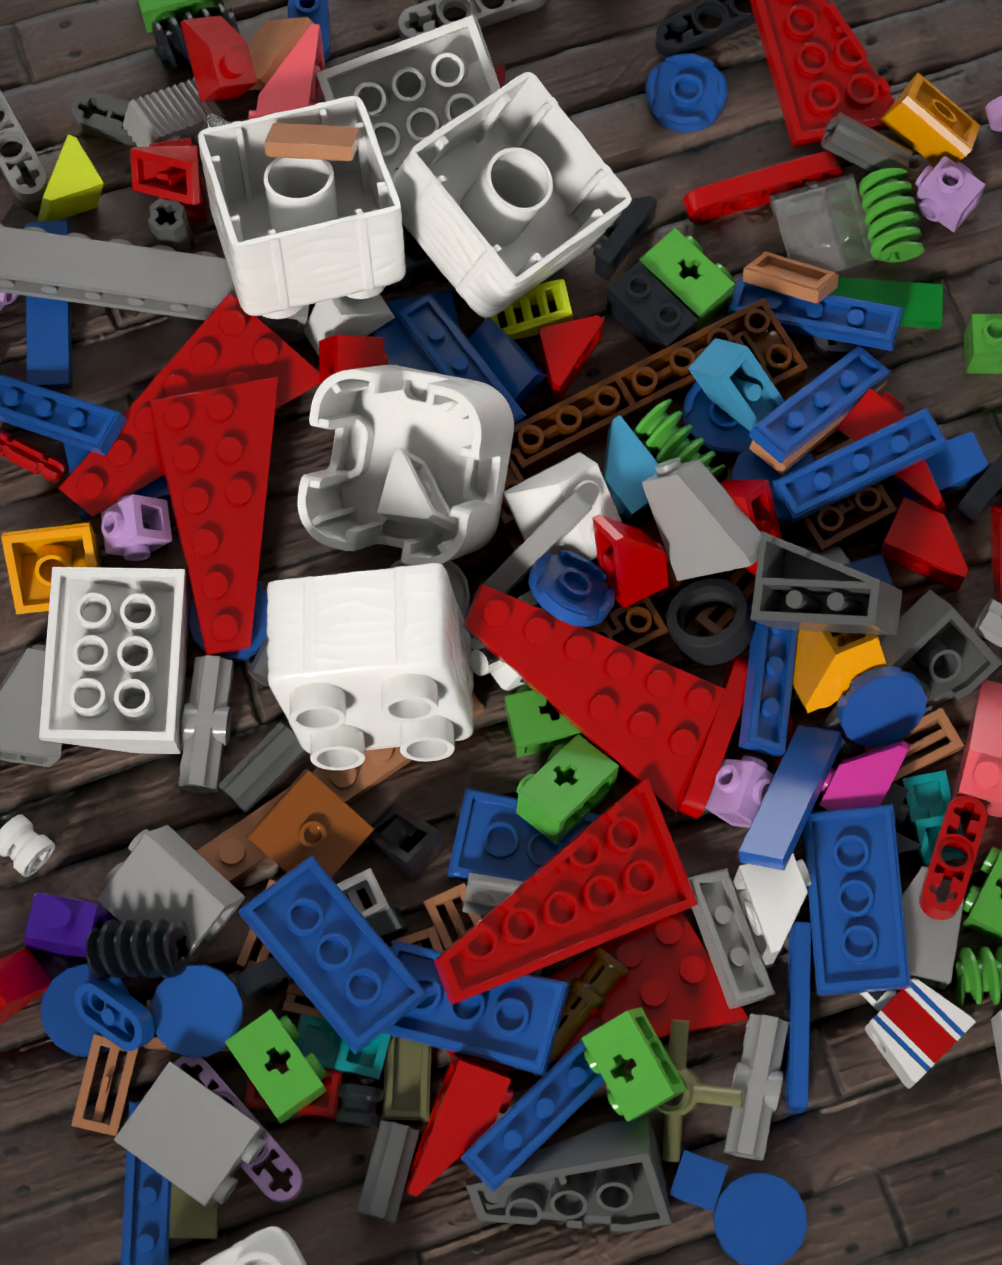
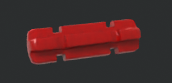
[0,428,68,484]

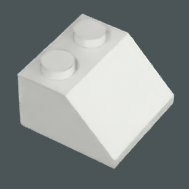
[503,452,622,560]
[733,853,811,968]

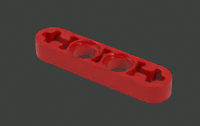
[682,151,842,223]
[678,655,749,819]

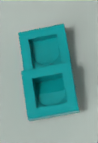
[899,770,965,866]
[289,1013,391,1080]

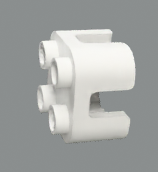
[297,365,514,566]

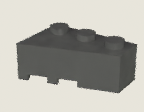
[751,531,902,635]

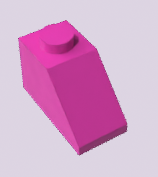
[819,740,911,811]

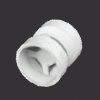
[0,814,55,877]

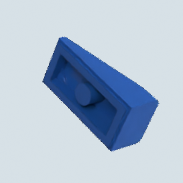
[468,317,548,406]
[892,431,989,501]

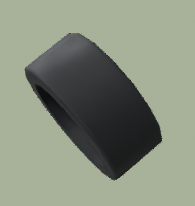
[666,578,755,665]

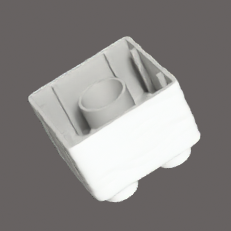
[392,72,632,318]
[198,96,406,319]
[266,563,474,770]

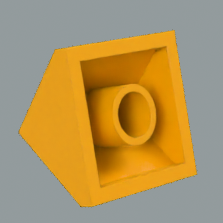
[880,73,980,167]
[1,523,101,615]

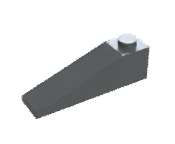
[820,589,1002,758]
[466,1116,672,1232]

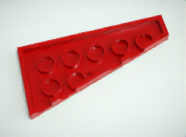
[750,0,895,147]
[58,293,320,517]
[150,376,279,656]
[462,584,725,814]
[434,777,698,1005]
[446,911,748,1074]

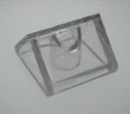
[773,177,875,272]

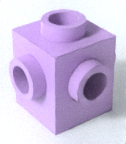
[915,156,986,232]
[101,494,172,561]
[705,756,774,828]

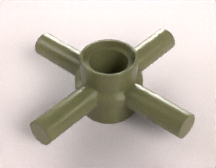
[606,1019,745,1162]

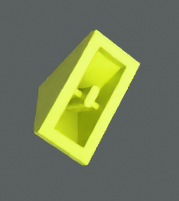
[38,135,104,222]

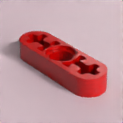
[919,795,988,920]

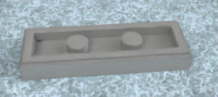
[688,868,775,1010]

